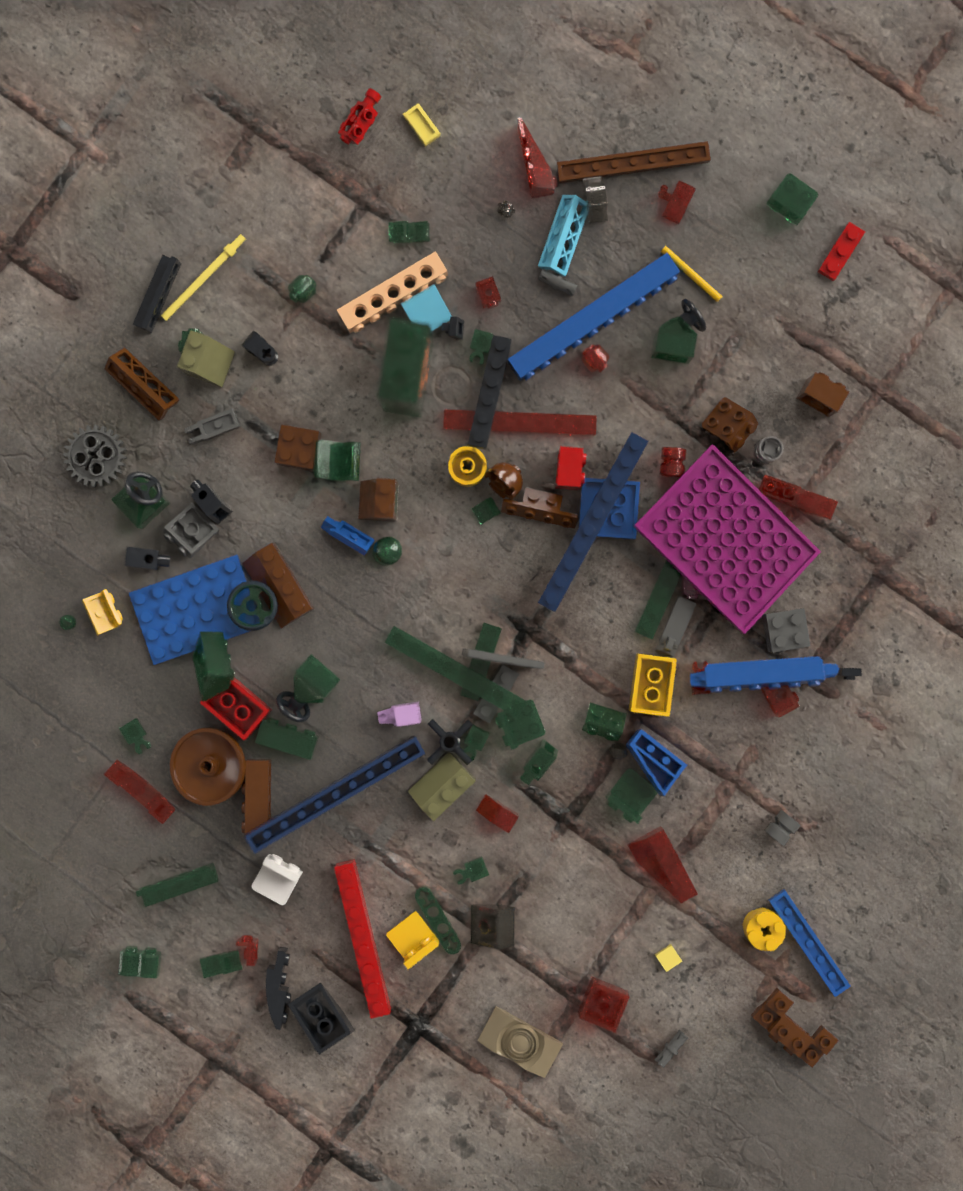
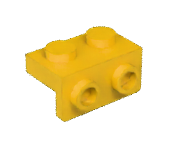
[82,589,123,636]

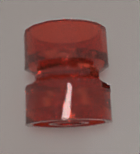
[659,447,687,477]

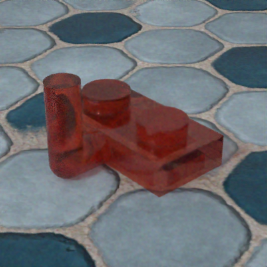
[658,180,696,224]

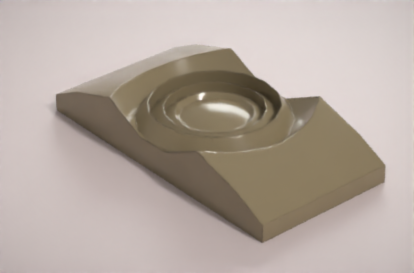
[477,1006,563,1078]

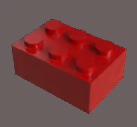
[200,672,273,740]

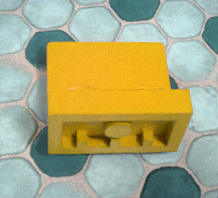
[386,911,439,969]

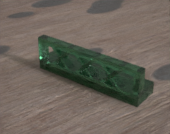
[136,863,219,907]

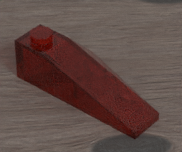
[517,118,557,198]

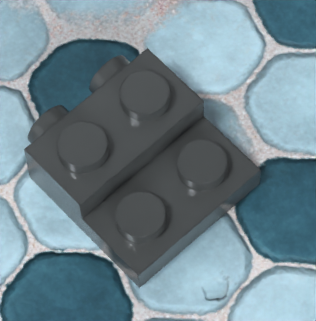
[163,503,219,559]

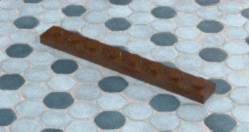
[557,141,711,183]

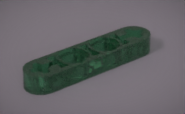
[415,885,461,955]

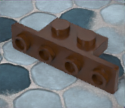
[501,487,578,528]

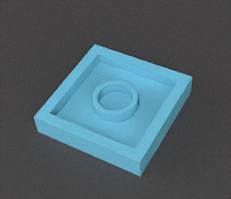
[401,284,452,338]

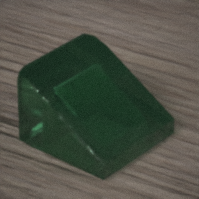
[472,497,501,525]

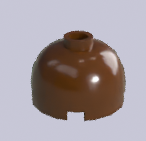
[485,462,523,500]

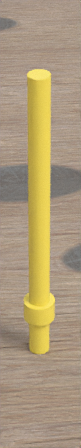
[161,234,246,321]

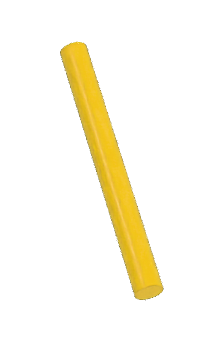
[661,246,722,302]

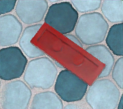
[817,222,865,281]

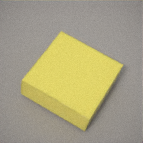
[655,944,682,972]

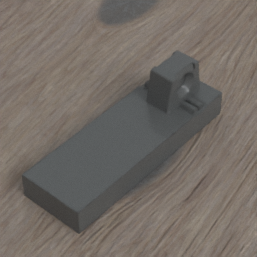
[656,596,696,656]

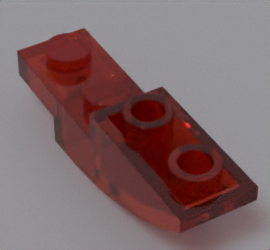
[759,475,838,520]

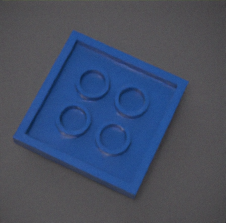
[579,478,640,539]

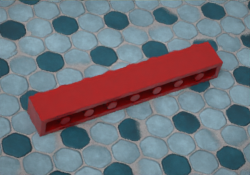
[334,859,391,1019]

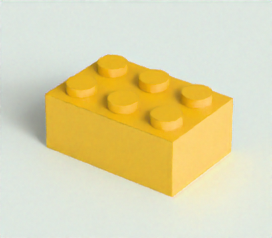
[629,653,677,717]

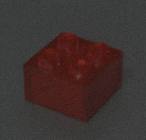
[578,976,630,1033]

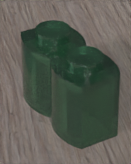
[118,946,161,978]

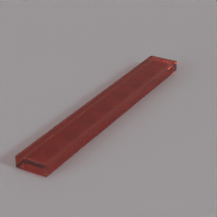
[443,409,597,435]

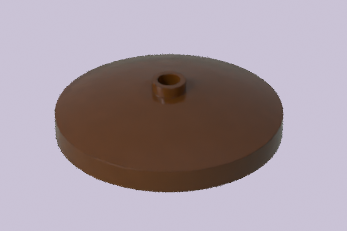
[170,728,246,806]

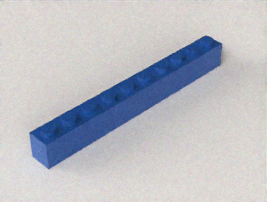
[508,253,680,381]

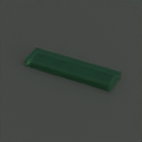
[460,623,502,701]

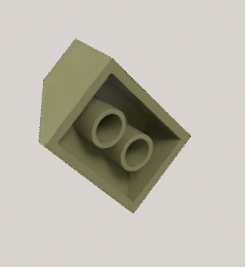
[408,752,476,822]

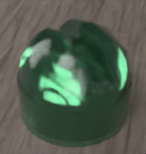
[59,615,76,630]

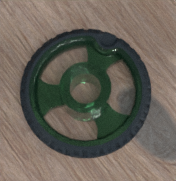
[227,581,278,631]

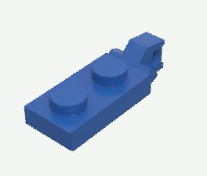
[321,516,375,556]

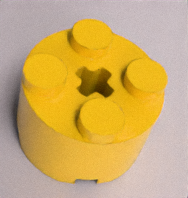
[448,446,487,487]
[743,907,786,951]

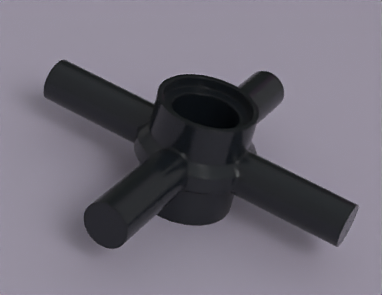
[427,719,473,765]

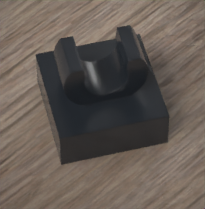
[442,317,464,340]

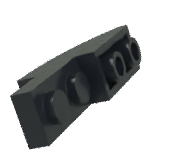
[266,946,291,1030]

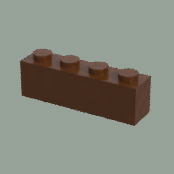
[242,759,271,833]

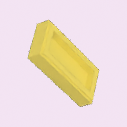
[403,103,441,147]

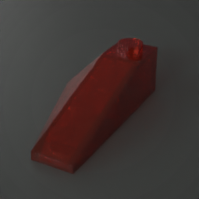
[627,826,698,903]

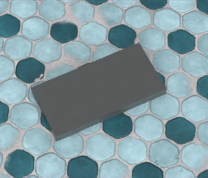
[462,648,545,670]

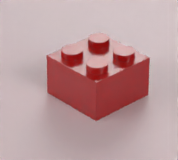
[555,446,587,490]

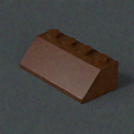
[242,543,314,629]

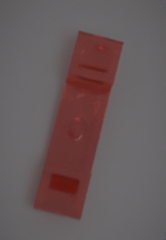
[104,760,176,824]

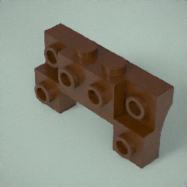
[751,988,839,1068]

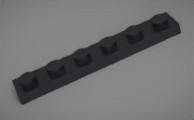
[468,335,512,450]

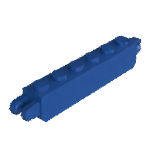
[690,656,839,693]

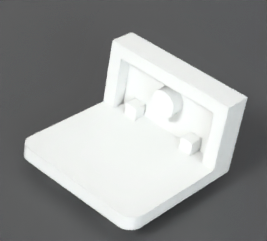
[252,854,303,905]

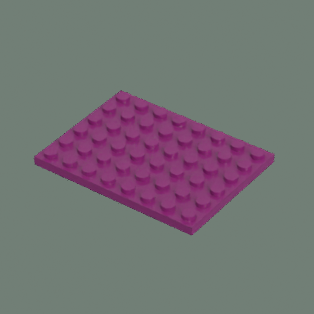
[633,444,821,634]

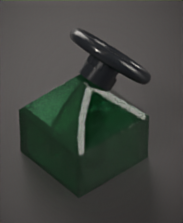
[651,299,706,364]
[111,472,170,529]
[276,654,341,722]

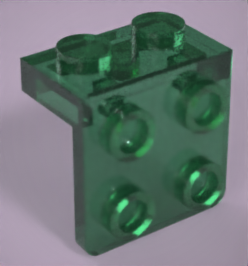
[766,173,818,225]
[315,439,361,482]
[495,699,545,750]
[606,768,657,824]

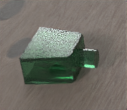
[520,739,558,785]

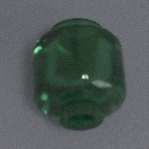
[288,275,317,303]

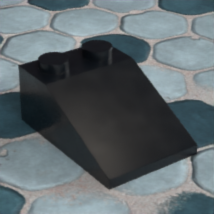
[288,982,355,1055]

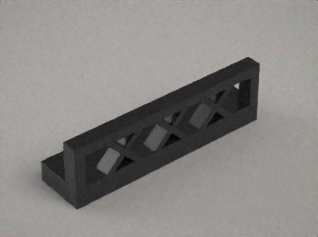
[132,255,181,333]

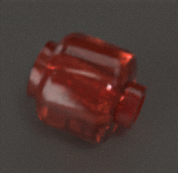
[581,344,610,372]

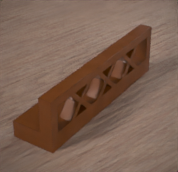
[104,348,180,421]

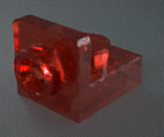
[236,935,258,966]

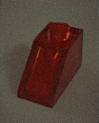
[476,794,519,833]

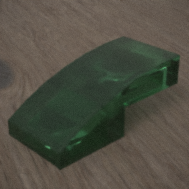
[389,221,430,243]
[199,950,242,978]

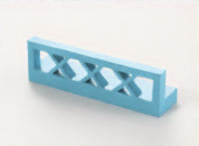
[538,195,590,276]

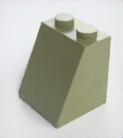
[177,330,235,387]

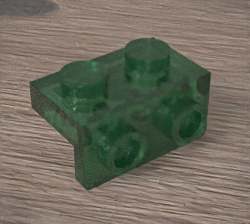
[582,702,627,741]

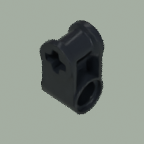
[241,330,278,366]

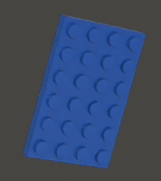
[129,555,262,665]

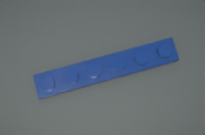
[768,889,851,997]

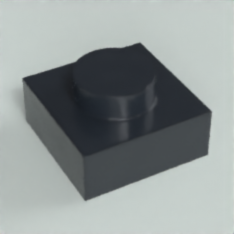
[838,668,862,680]

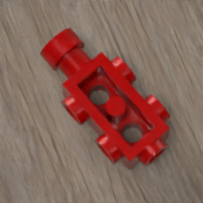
[338,88,382,145]

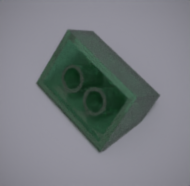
[192,631,235,701]

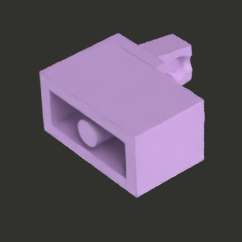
[378,702,421,726]

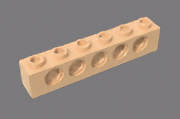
[337,251,448,333]

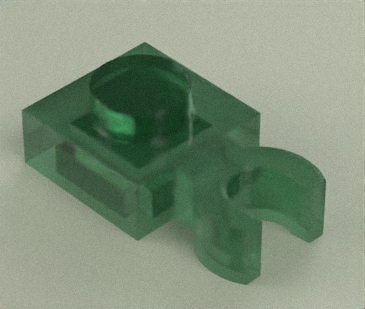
[470,329,493,366]
[119,718,151,754]
[463,725,490,760]
[453,856,489,884]

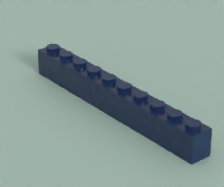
[538,432,649,612]
[245,735,425,854]

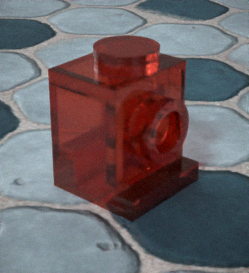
[475,276,501,309]

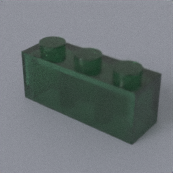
[255,717,319,760]

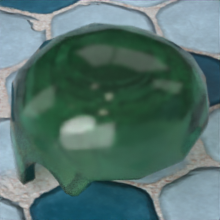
[372,536,402,566]

